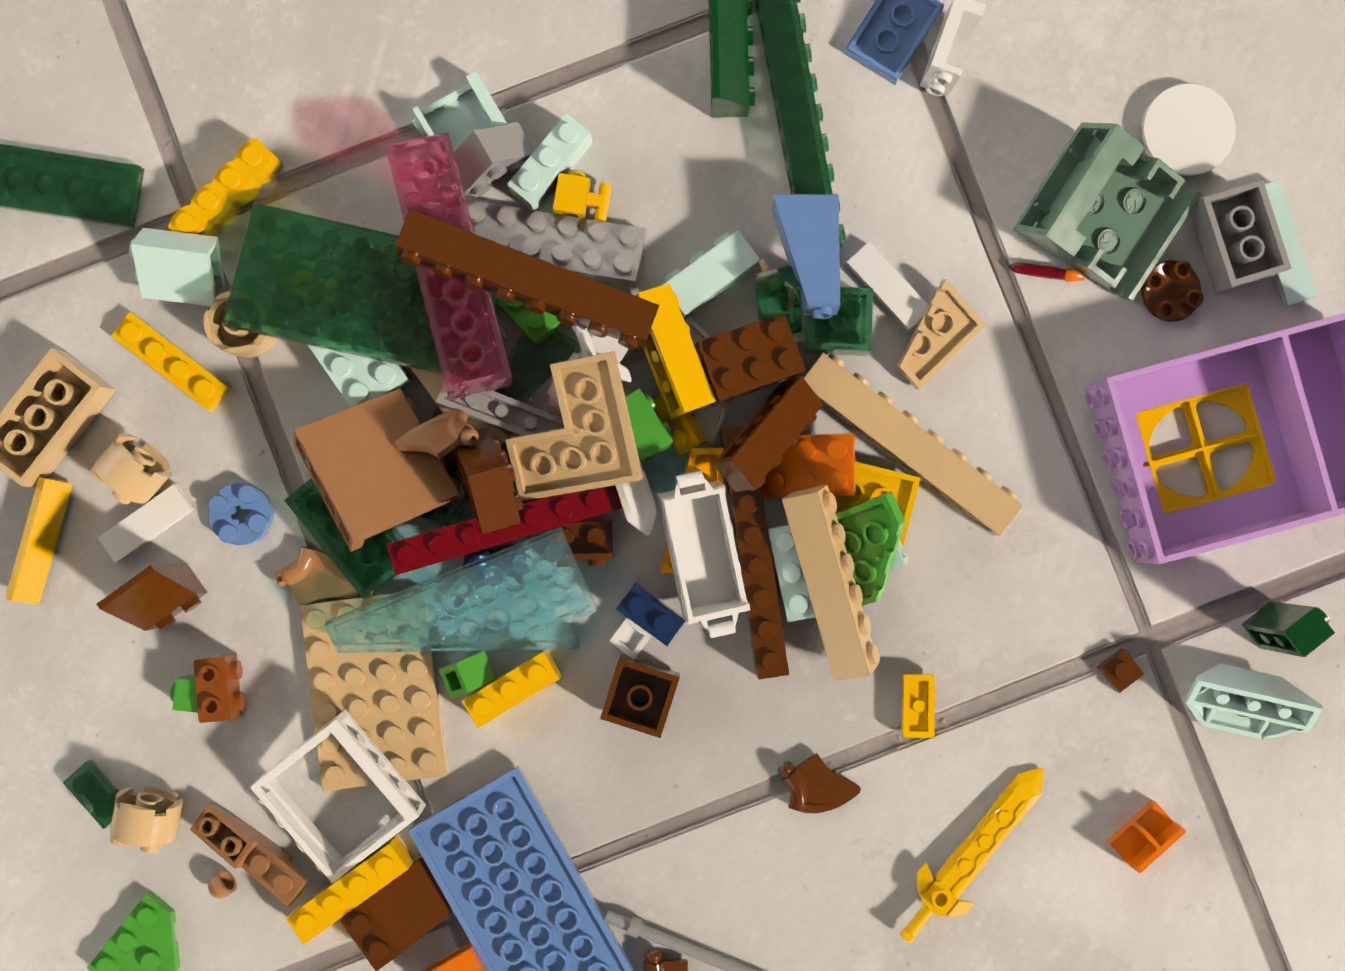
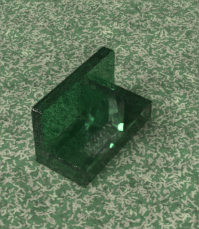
[754,265,802,334]

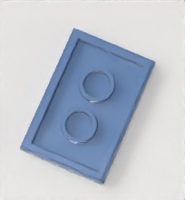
[844,0,945,85]

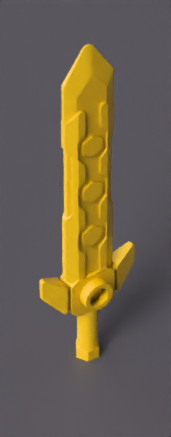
[899,767,1044,944]

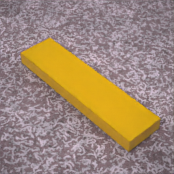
[5,477,73,604]

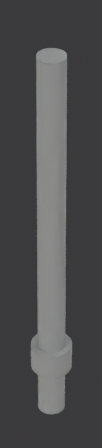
[604,910,758,971]

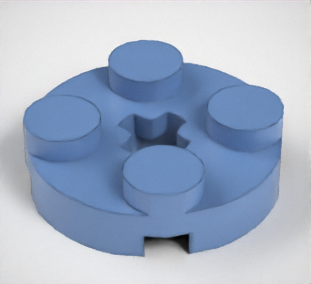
[208,483,274,545]

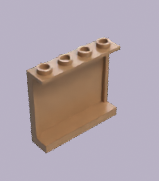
[293,388,460,551]

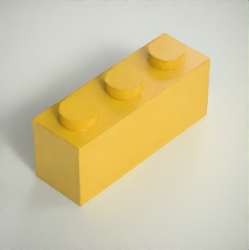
[462,649,562,728]

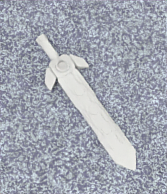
[572,323,657,535]

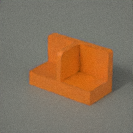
[1106,800,1186,873]

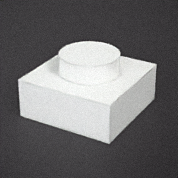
[609,618,652,660]

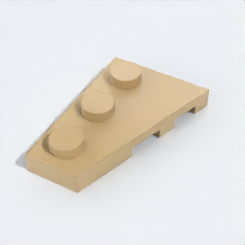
[896,279,986,389]

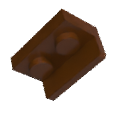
[549,522,613,567]

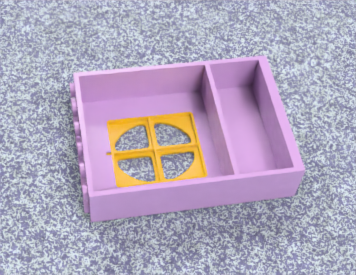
[1086,313,1345,565]

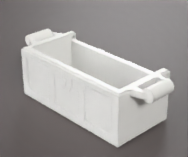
[657,470,750,638]

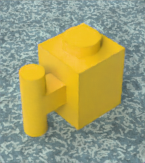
[553,170,612,222]

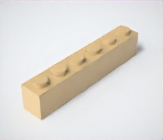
[782,484,880,681]

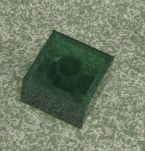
[804,287,873,356]

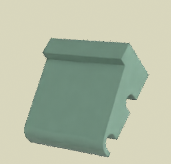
[1013,122,1202,301]

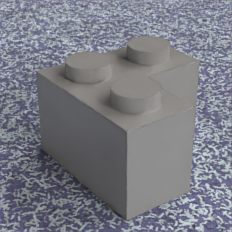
[442,122,535,197]

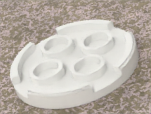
[1140,84,1236,177]

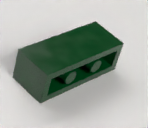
[1241,601,1335,657]

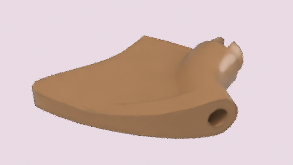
[394,409,479,459]
[273,547,359,605]

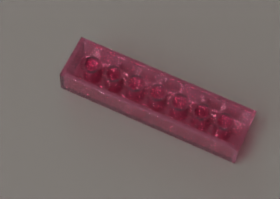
[385,133,512,400]

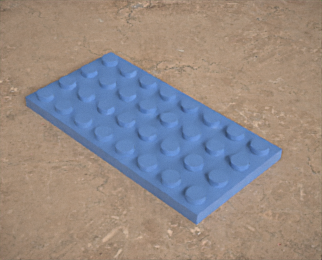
[408,766,635,971]

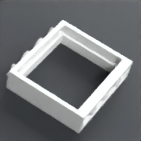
[250,709,426,883]

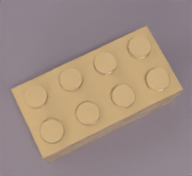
[0,348,116,487]

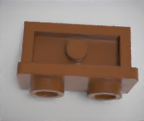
[193,653,245,723]

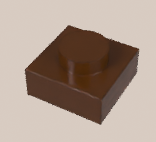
[1097,648,1144,693]

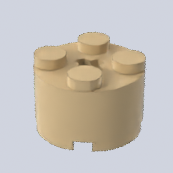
[203,290,278,358]
[90,433,172,505]
[110,786,183,853]

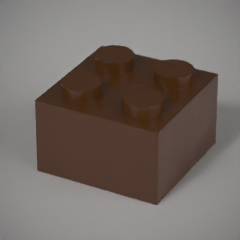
[600,654,680,738]

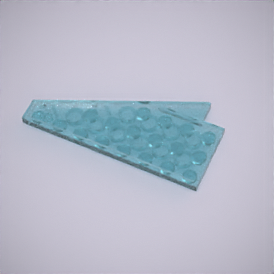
[324,527,598,653]

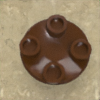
[1141,260,1204,322]

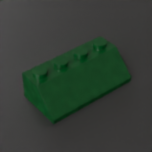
[708,0,755,118]

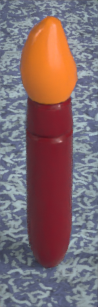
[1009,262,1085,282]

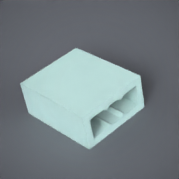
[129,228,226,306]

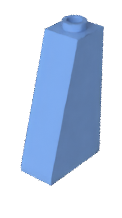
[772,194,841,319]

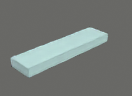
[1264,180,1318,307]

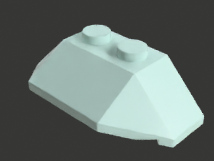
[1185,663,1323,740]

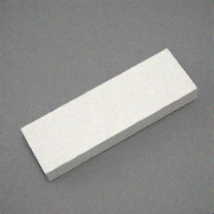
[846,241,928,331]
[98,484,195,563]

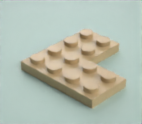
[505,351,643,501]

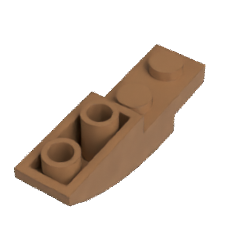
[190,803,311,907]

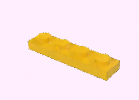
[111,312,231,412]

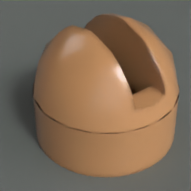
[208,870,237,899]

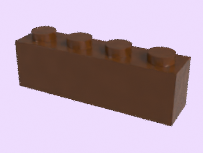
[713,376,823,492]

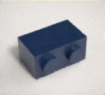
[616,582,686,646]

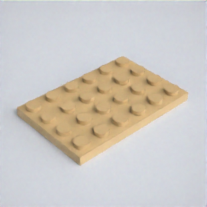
[300,589,448,792]

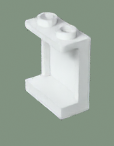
[919,0,986,96]

